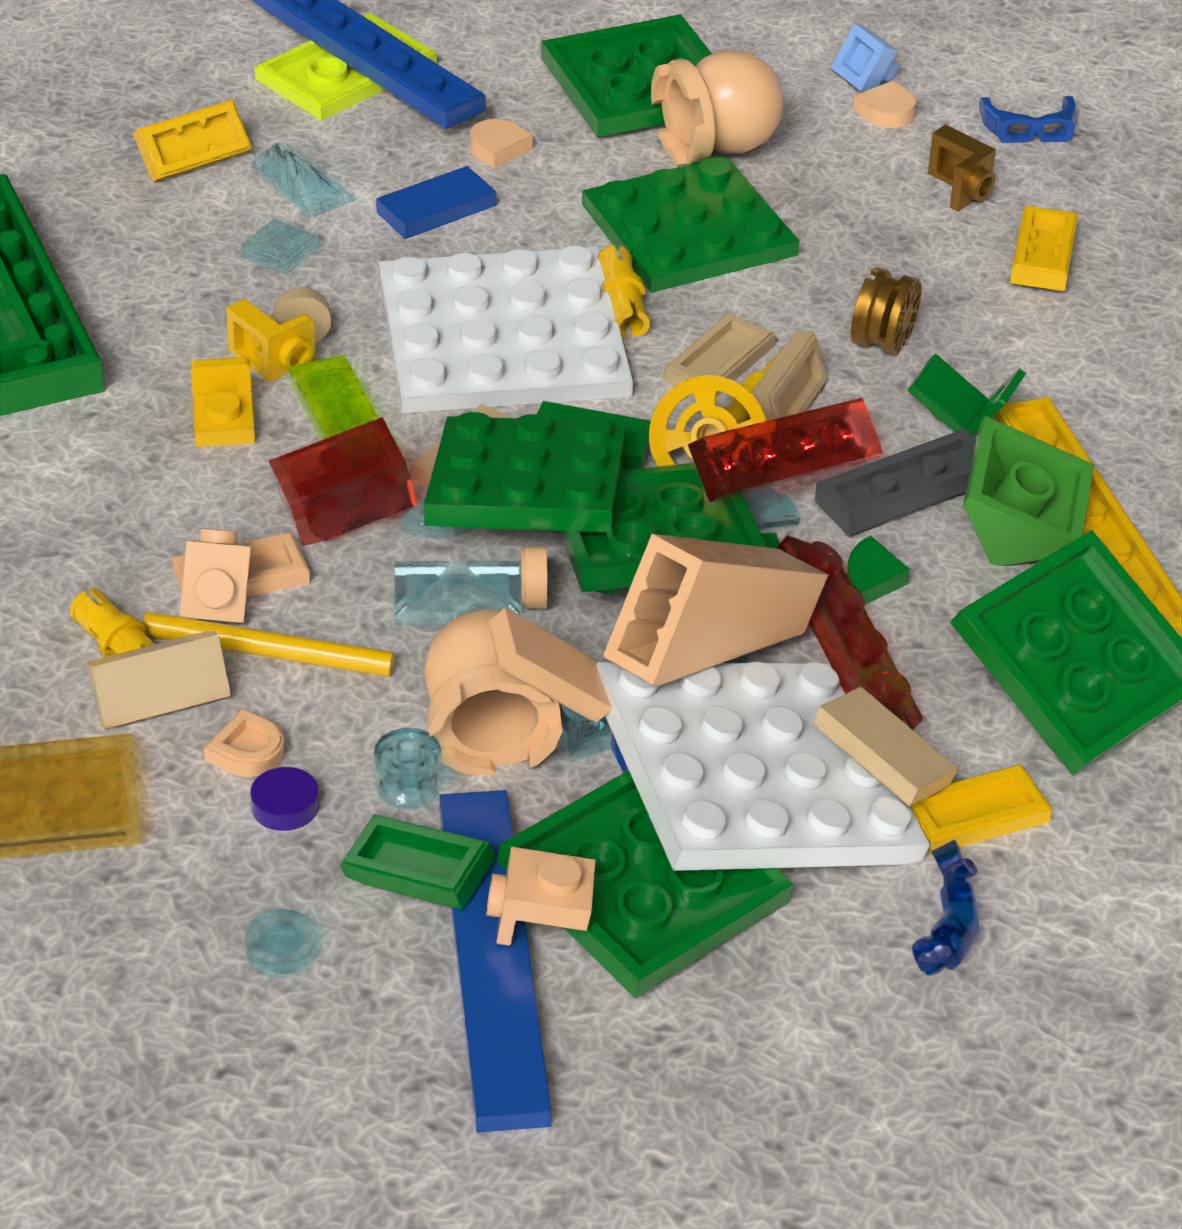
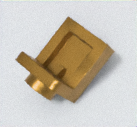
[928,124,996,212]

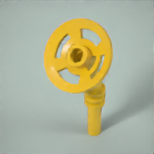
[649,345,786,487]

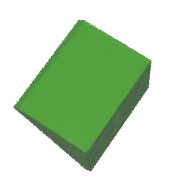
[963,416,1094,566]

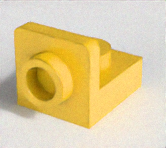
[226,298,316,382]
[190,357,255,447]

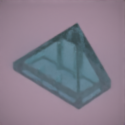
[252,142,354,218]
[394,561,521,625]

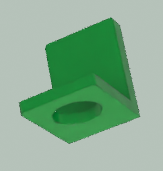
[907,354,1026,435]

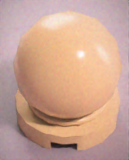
[651,49,785,165]
[423,609,563,776]

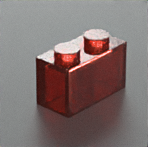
[269,417,418,546]

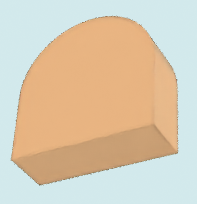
[853,80,916,128]
[470,119,533,169]
[204,708,285,777]

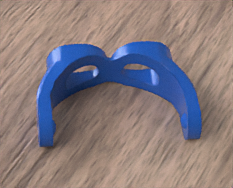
[979,96,1076,143]

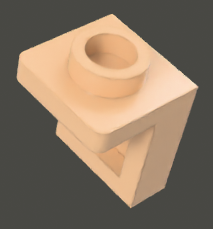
[180,528,250,623]
[486,847,595,946]

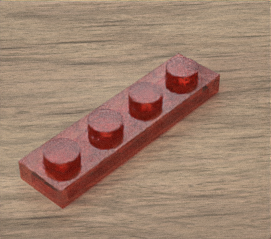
[688,398,883,503]
[776,535,923,730]

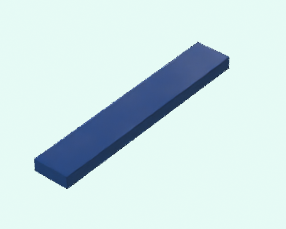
[253,0,486,129]
[439,790,551,1133]

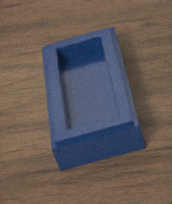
[376,166,496,239]

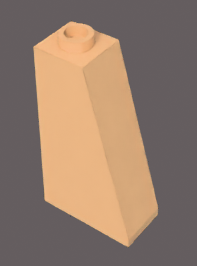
[603,534,828,685]

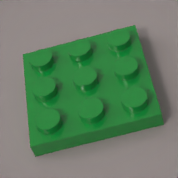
[541,14,712,138]
[582,156,800,293]
[424,412,626,533]
[559,459,768,593]
[950,530,1182,776]
[497,770,794,999]

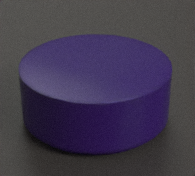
[250,767,319,831]

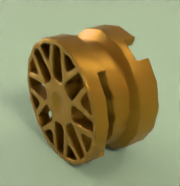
[850,267,922,356]

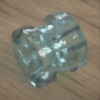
[374,728,442,810]

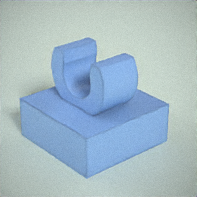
[830,23,901,92]

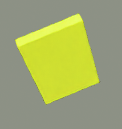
[254,12,437,121]

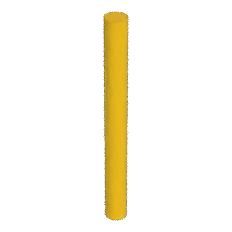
[142,612,396,677]

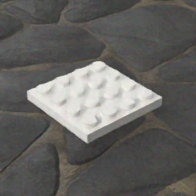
[379,246,633,413]
[596,662,930,871]

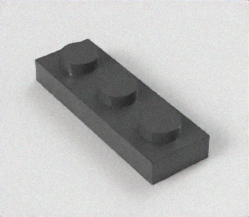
[815,428,977,536]

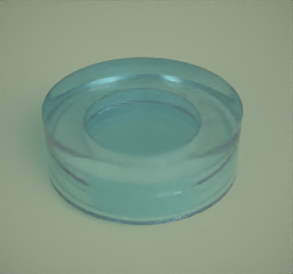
[245,909,317,978]

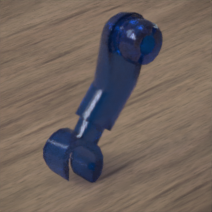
[912,840,981,976]

